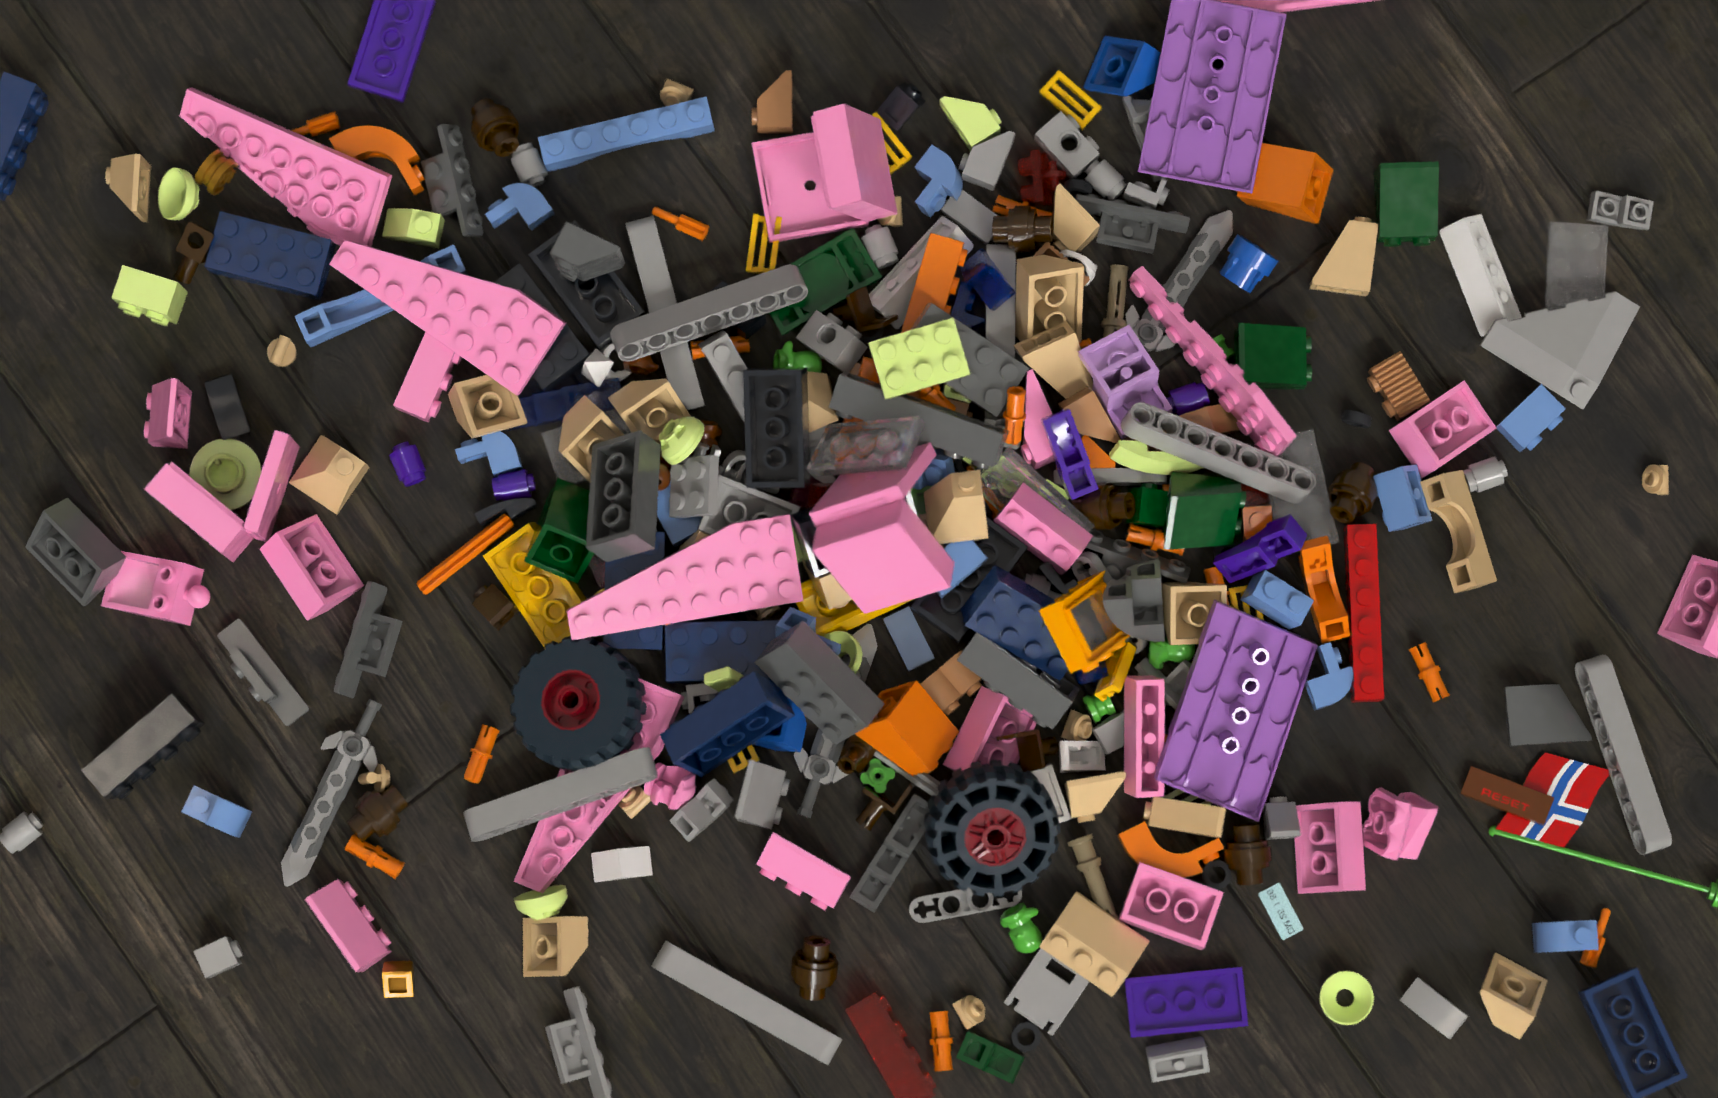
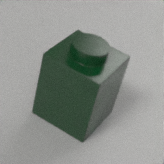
[1125,483,1168,528]

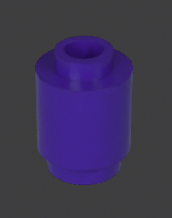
[1166,382,1210,416]
[389,442,426,487]
[492,469,536,501]

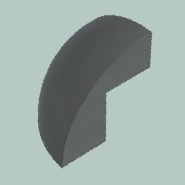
[1103,559,1165,642]

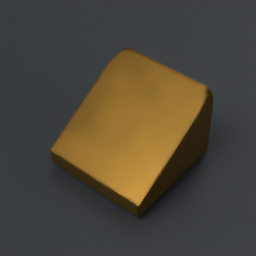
[382,961,414,998]

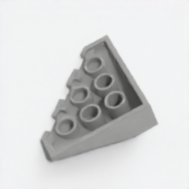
[1479,291,1640,409]

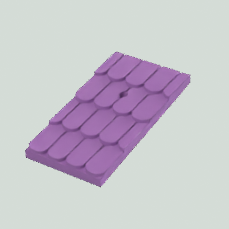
[1138,0,1287,194]
[1154,599,1318,822]

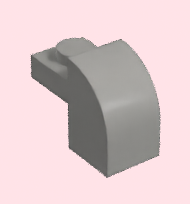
[670,778,733,842]

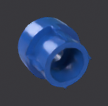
[1219,234,1278,293]

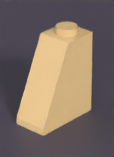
[1309,217,1378,297]
[1014,322,1093,399]
[1143,797,1226,838]

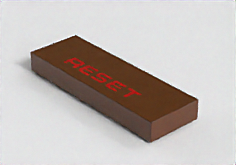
[1460,766,1554,826]

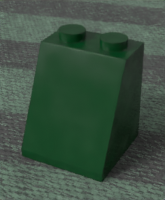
[1374,161,1439,247]
[1234,323,1312,389]
[1163,471,1246,550]
[524,478,594,584]

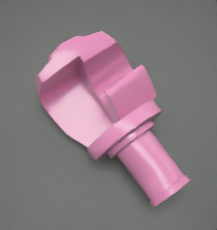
[644,762,696,810]

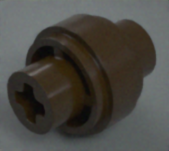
[471,99,519,157]
[992,206,1053,252]
[1328,462,1377,523]
[1071,483,1135,530]
[346,785,409,842]
[1224,823,1272,885]
[790,936,839,1001]

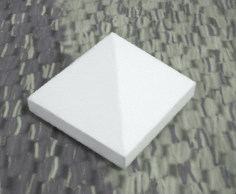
[581,349,614,387]

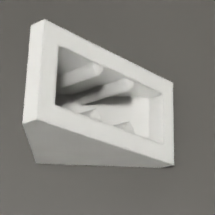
[1058,741,1105,773]
[591,846,653,882]

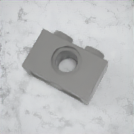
[1034,111,1100,179]
[796,310,868,373]

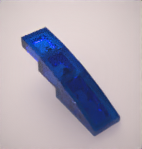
[507,378,621,431]

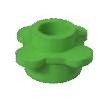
[861,758,895,793]

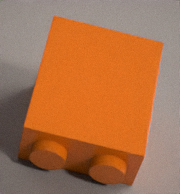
[1236,143,1333,224]
[855,680,959,776]

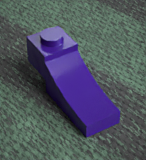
[1041,408,1099,500]
[1213,514,1307,583]

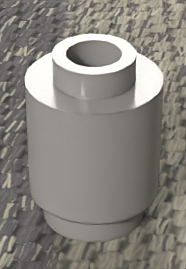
[511,143,548,187]
[1085,159,1127,201]
[861,224,899,269]
[1463,456,1508,493]
[0,811,43,854]

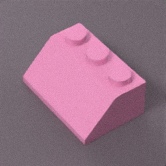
[993,483,1093,575]
[260,514,364,621]
[1657,555,1718,659]
[943,686,1037,771]
[1294,802,1366,894]
[757,833,851,910]
[1118,863,1224,950]
[305,879,392,972]

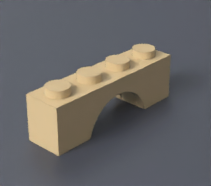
[1420,470,1497,593]

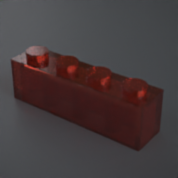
[845,992,937,1098]

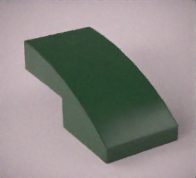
[956,1031,1025,1084]

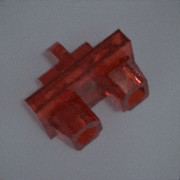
[1018,150,1067,206]

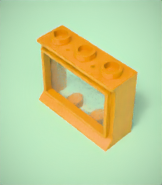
[1039,570,1130,673]

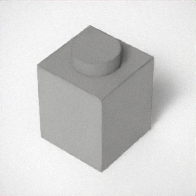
[194,936,243,978]

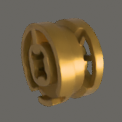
[194,149,238,196]

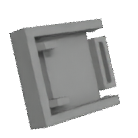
[1004,948,1090,1036]

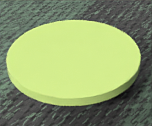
[189,439,262,510]

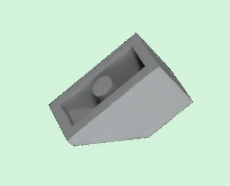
[959,131,1015,191]
[1263,797,1301,840]

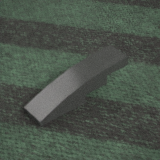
[849,794,929,913]

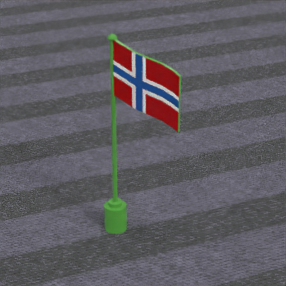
[1488,753,1718,908]

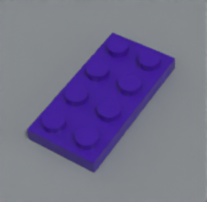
[348,0,436,103]
[1124,967,1248,1038]

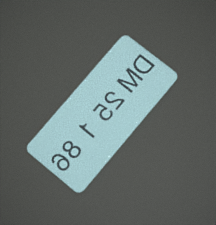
[1258,883,1303,940]

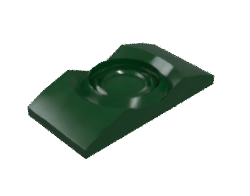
[769,228,882,336]

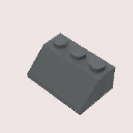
[550,222,625,282]
[25,498,126,606]

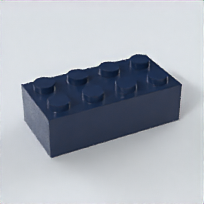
[0,72,48,202]
[204,211,336,301]
[603,532,665,650]
[961,565,1094,681]
[665,620,780,684]
[660,671,795,777]
[1578,968,1688,1098]

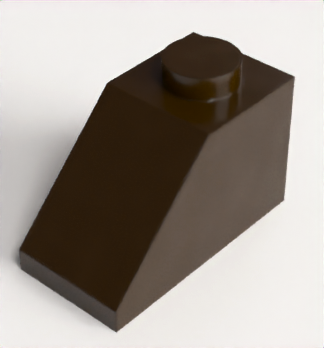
[472,583,519,631]

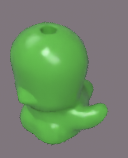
[773,341,822,373]
[1148,636,1195,669]
[1000,903,1043,953]

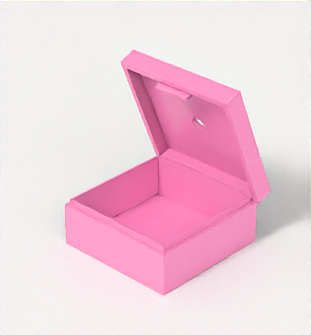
[752,104,898,243]
[145,430,299,562]
[809,442,954,614]

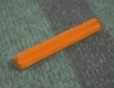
[416,513,514,595]

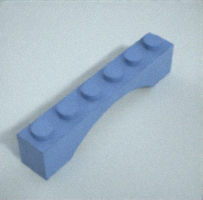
[538,97,714,172]
[295,244,469,347]

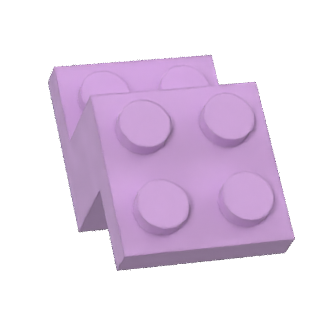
[1078,325,1173,439]

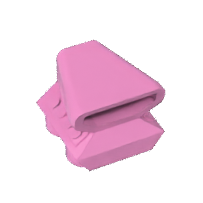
[1362,787,1438,860]

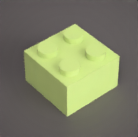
[112,265,188,326]

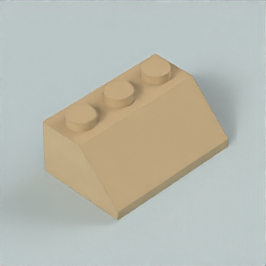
[1015,255,1084,342]
[1039,891,1150,997]

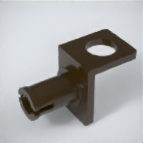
[174,221,215,284]
[832,287,899,332]
[996,729,1059,772]
[838,734,877,774]
[855,782,916,831]

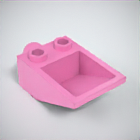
[101,551,210,626]

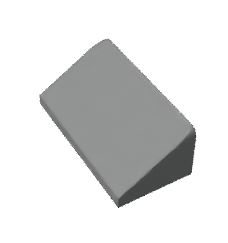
[1146,1036,1210,1083]

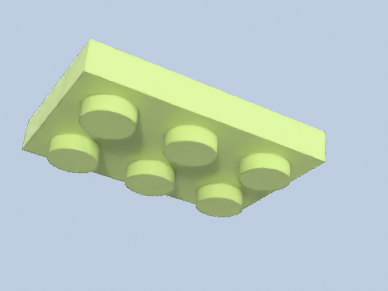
[868,318,970,400]

